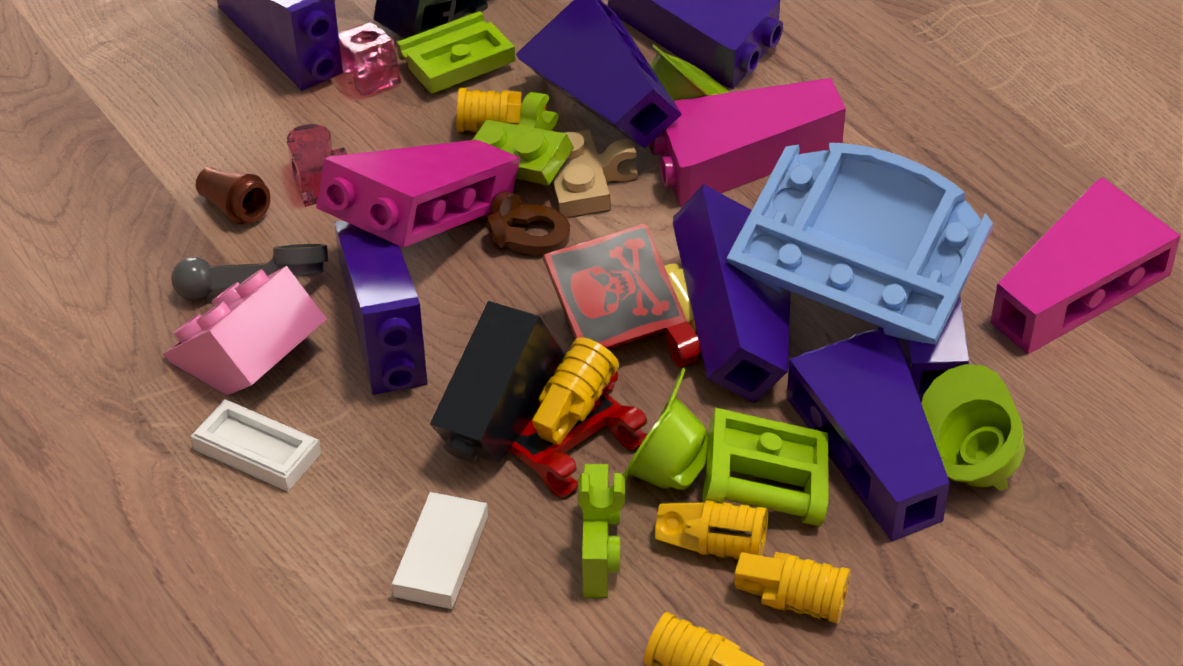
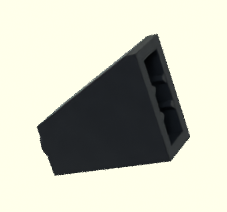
[430,301,565,463]

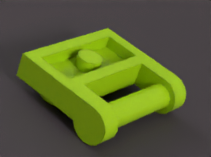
[702,407,829,527]

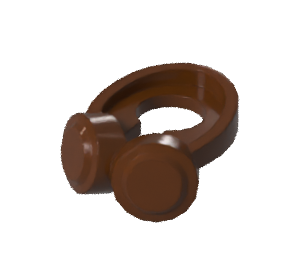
[486,191,570,256]

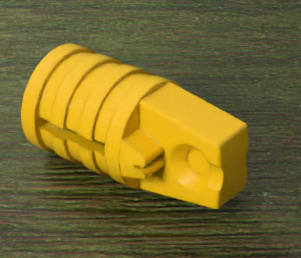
[456,88,547,133]
[532,337,619,445]
[655,500,768,560]
[734,552,851,624]
[643,612,764,666]

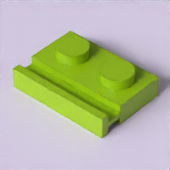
[397,11,515,94]

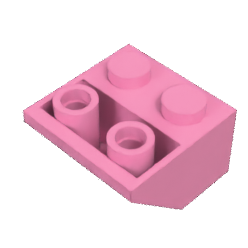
[163,266,327,396]

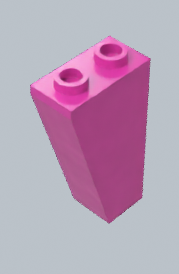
[650,78,846,207]
[316,140,520,248]
[990,177,1181,354]

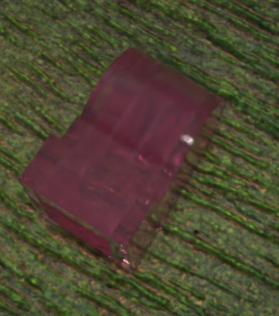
[338,22,401,96]
[287,124,347,207]

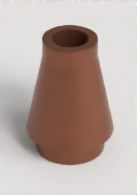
[196,167,271,224]

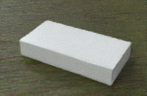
[190,399,321,492]
[392,492,488,609]

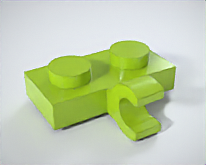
[472,92,574,185]
[578,464,625,598]

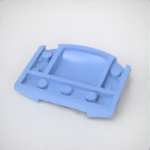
[727,143,993,344]

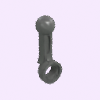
[171,244,328,300]

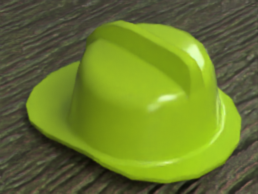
[650,45,729,101]
[921,364,1025,492]
[623,368,708,490]

